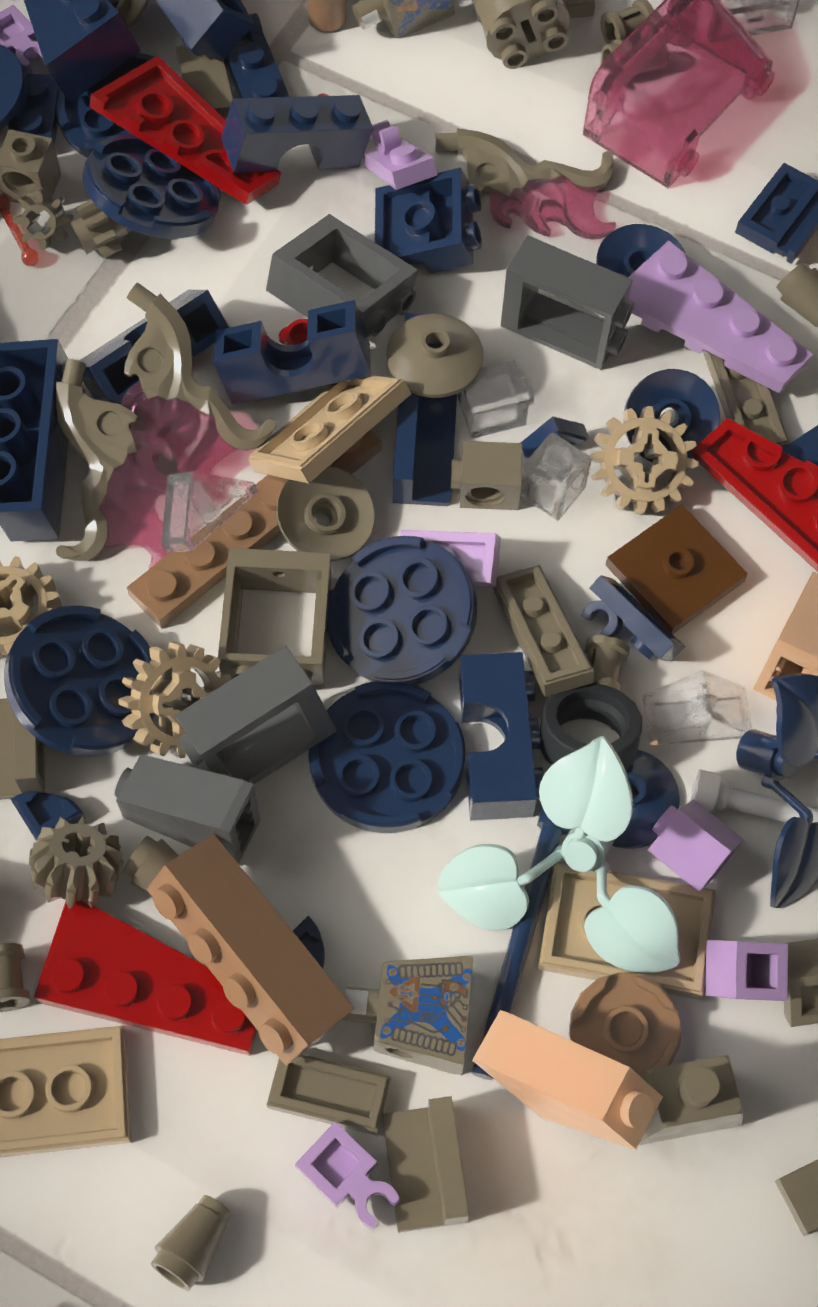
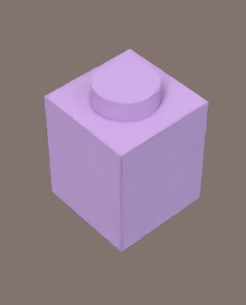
[648,800,744,892]
[705,940,788,1001]

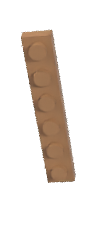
[127,430,382,629]

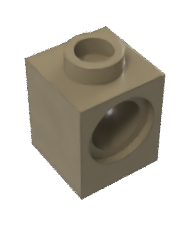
[0,129,61,203]
[451,441,522,510]

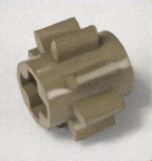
[13,188,74,250]
[70,200,128,259]

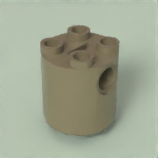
[472,0,570,69]

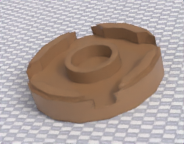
[569,972,681,1076]

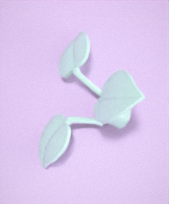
[437,736,681,973]

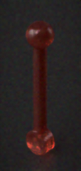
[0,194,39,267]

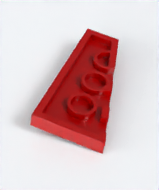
[90,56,281,205]
[692,418,818,572]
[33,900,257,1056]

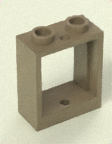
[218,548,332,685]

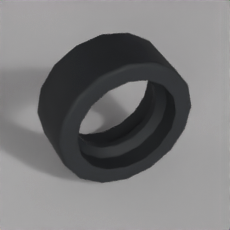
[540,683,642,771]

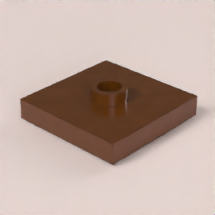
[605,504,748,634]

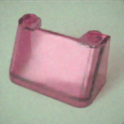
[582,0,775,189]

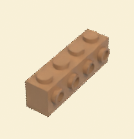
[147,833,355,1066]

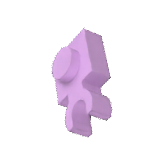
[0,5,45,74]
[295,1121,399,1230]

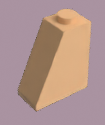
[753,571,818,700]
[472,1010,663,1150]

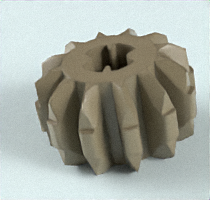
[29,816,124,910]

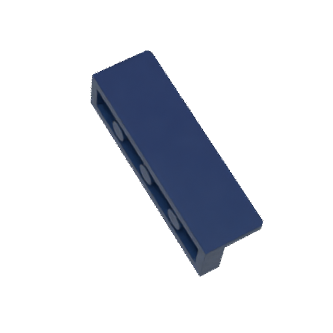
[392,313,457,506]

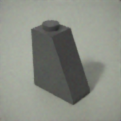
[115,754,260,864]

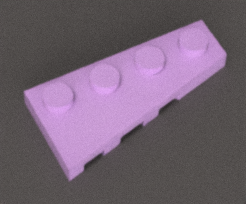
[628,240,813,393]

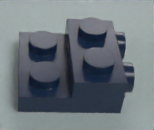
[374,167,482,274]

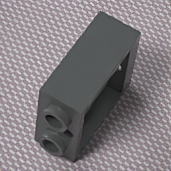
[266,214,418,337]
[500,235,635,370]
[175,645,337,784]

